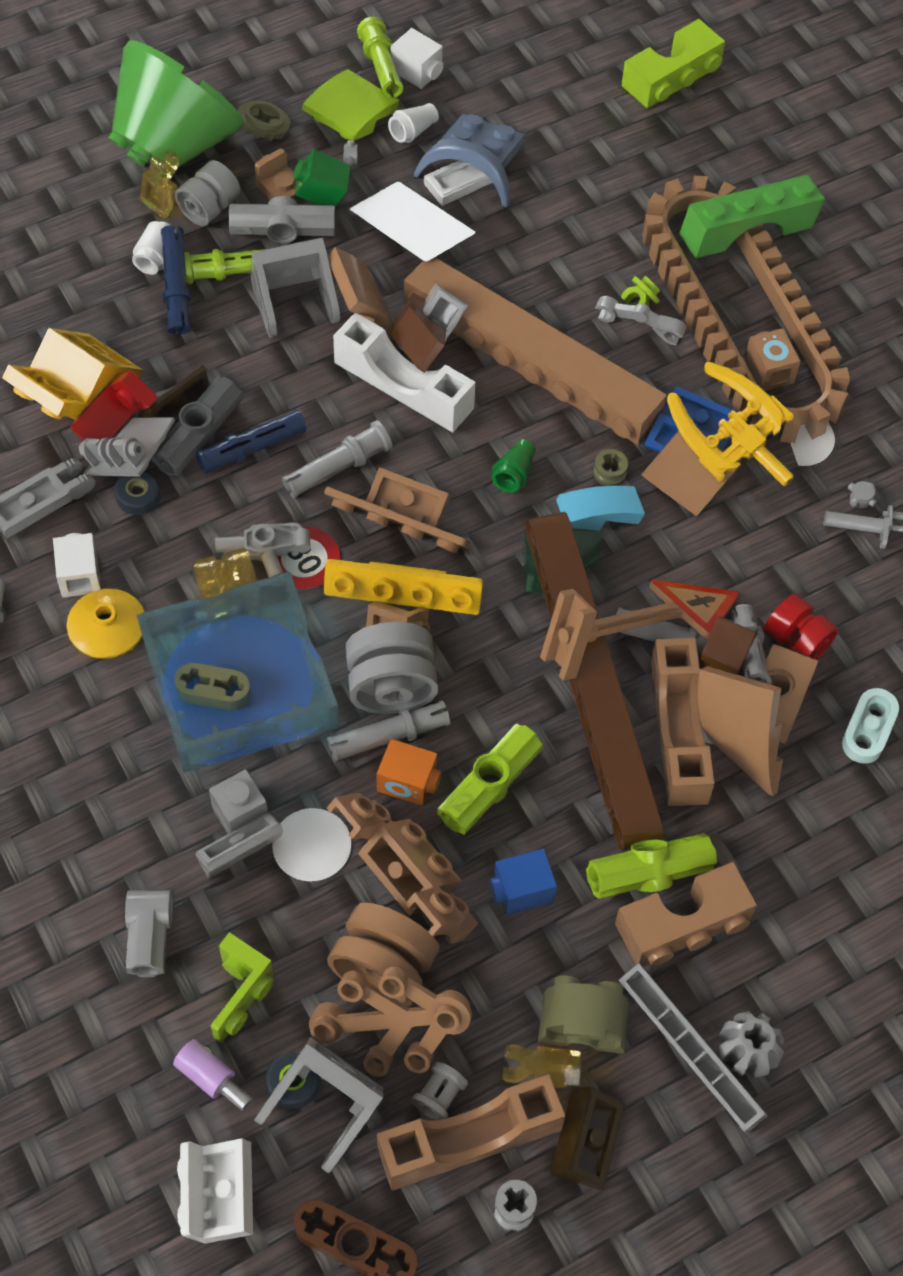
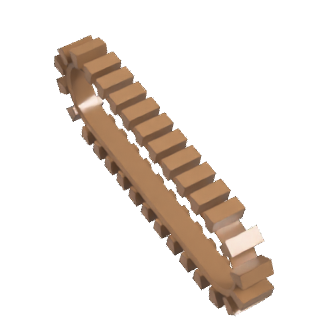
[642,175,850,443]

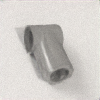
[125,890,173,977]

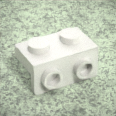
[177,1138,253,1243]

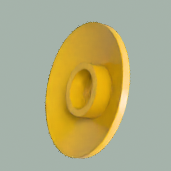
[67,589,146,659]

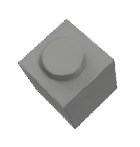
[209,769,268,834]

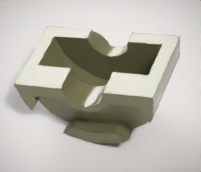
[538,975,629,1054]

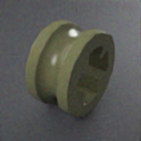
[593,449,628,486]

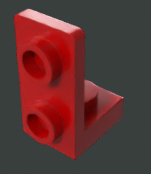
[70,370,158,441]

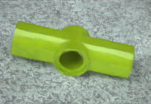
[437,724,543,835]
[586,833,717,899]

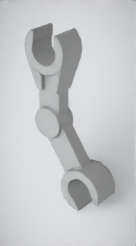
[595,296,687,345]

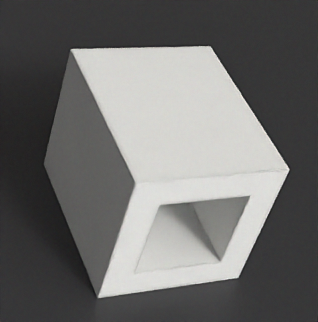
[391,28,443,89]
[53,533,101,598]

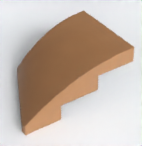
[698,666,783,796]

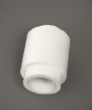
[132,221,176,275]

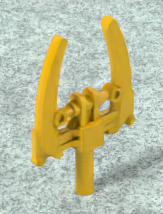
[667,362,795,487]

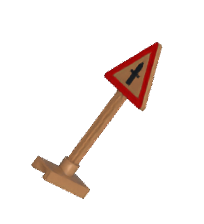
[540,579,739,681]

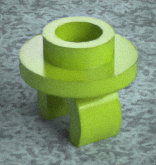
[621,276,660,307]

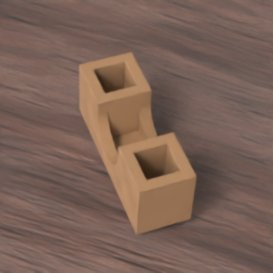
[615,862,757,967]

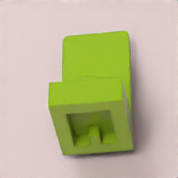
[211,932,274,1043]

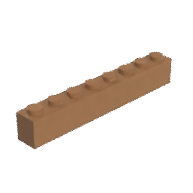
[404,257,667,445]

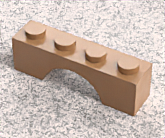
[651,638,715,806]
[377,1074,565,1191]

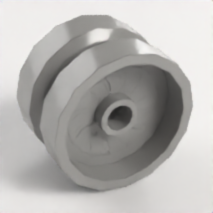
[345,622,438,714]

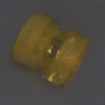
[192,547,259,610]

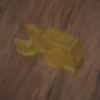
[140,150,179,218]
[502,1044,581,1088]

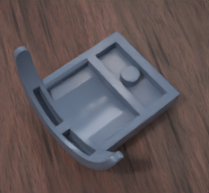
[414,114,525,207]

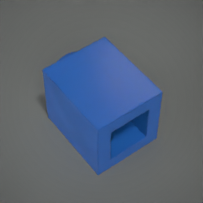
[489,849,557,916]

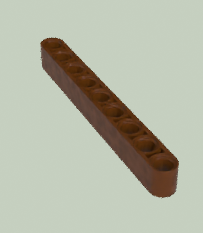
[526,512,663,851]

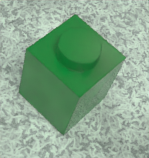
[293,149,350,206]

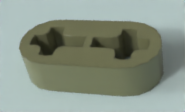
[174,663,251,711]

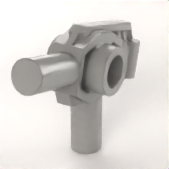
[215,523,311,583]

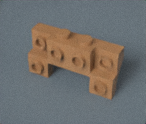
[327,793,478,944]

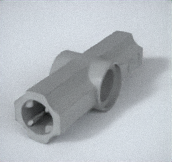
[229,196,335,244]

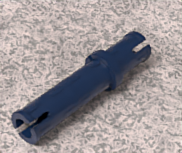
[160,225,192,335]
[196,409,307,474]

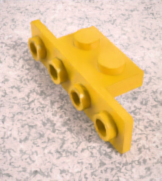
[324,559,483,615]

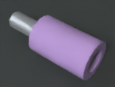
[173,1039,253,1111]

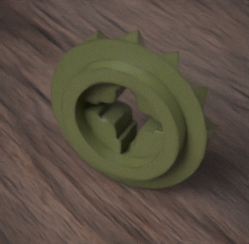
[238,101,290,142]

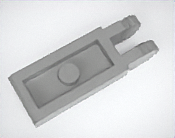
[0,457,96,539]

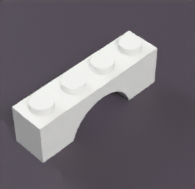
[333,313,476,433]

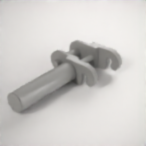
[823,505,903,549]

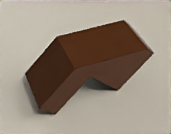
[390,293,447,373]
[699,616,757,676]

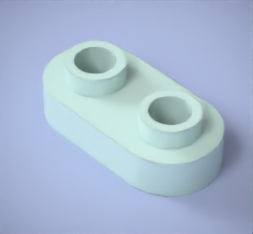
[842,688,899,764]

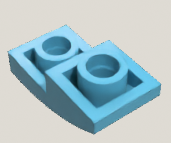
[556,486,645,531]

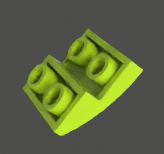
[302,69,399,141]

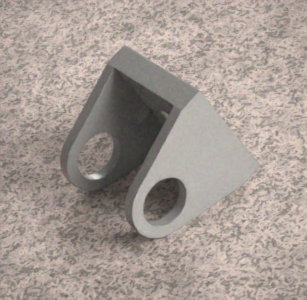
[251,238,340,338]
[254,1037,383,1173]

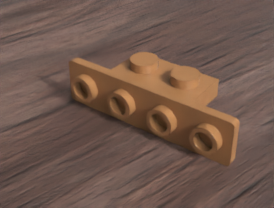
[324,467,471,554]

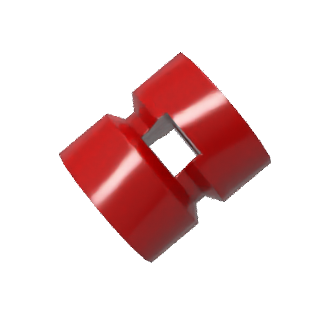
[763,593,839,660]

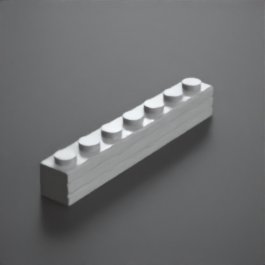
[618,963,768,1134]

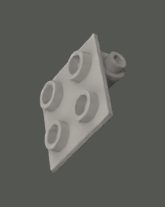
[79,418,175,477]

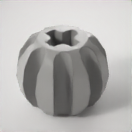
[719,1011,784,1079]

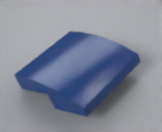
[644,386,738,453]

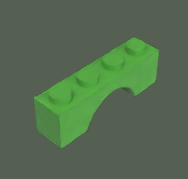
[679,175,825,259]

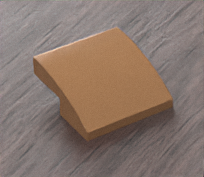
[328,247,393,336]

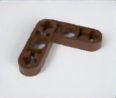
[293,1199,418,1276]

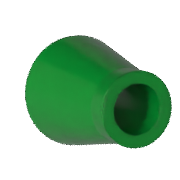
[492,439,536,493]

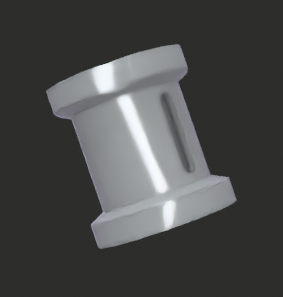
[411,1061,468,1120]
[494,1179,537,1231]

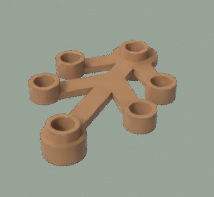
[309,967,472,1077]

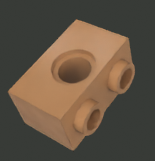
[764,644,818,744]

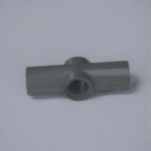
[151,376,243,477]

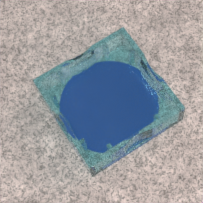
[136,572,339,773]

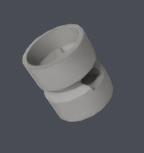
[175,160,241,227]

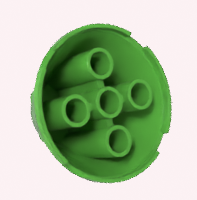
[108,40,244,179]

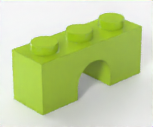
[621,19,725,109]

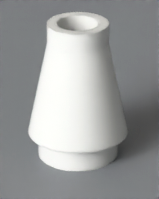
[388,103,439,143]

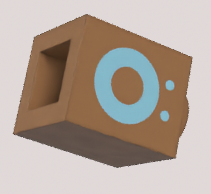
[744,328,801,391]

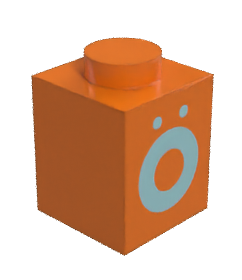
[377,739,442,806]

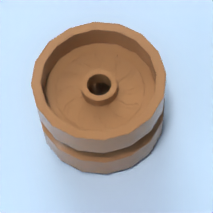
[327,903,440,1007]

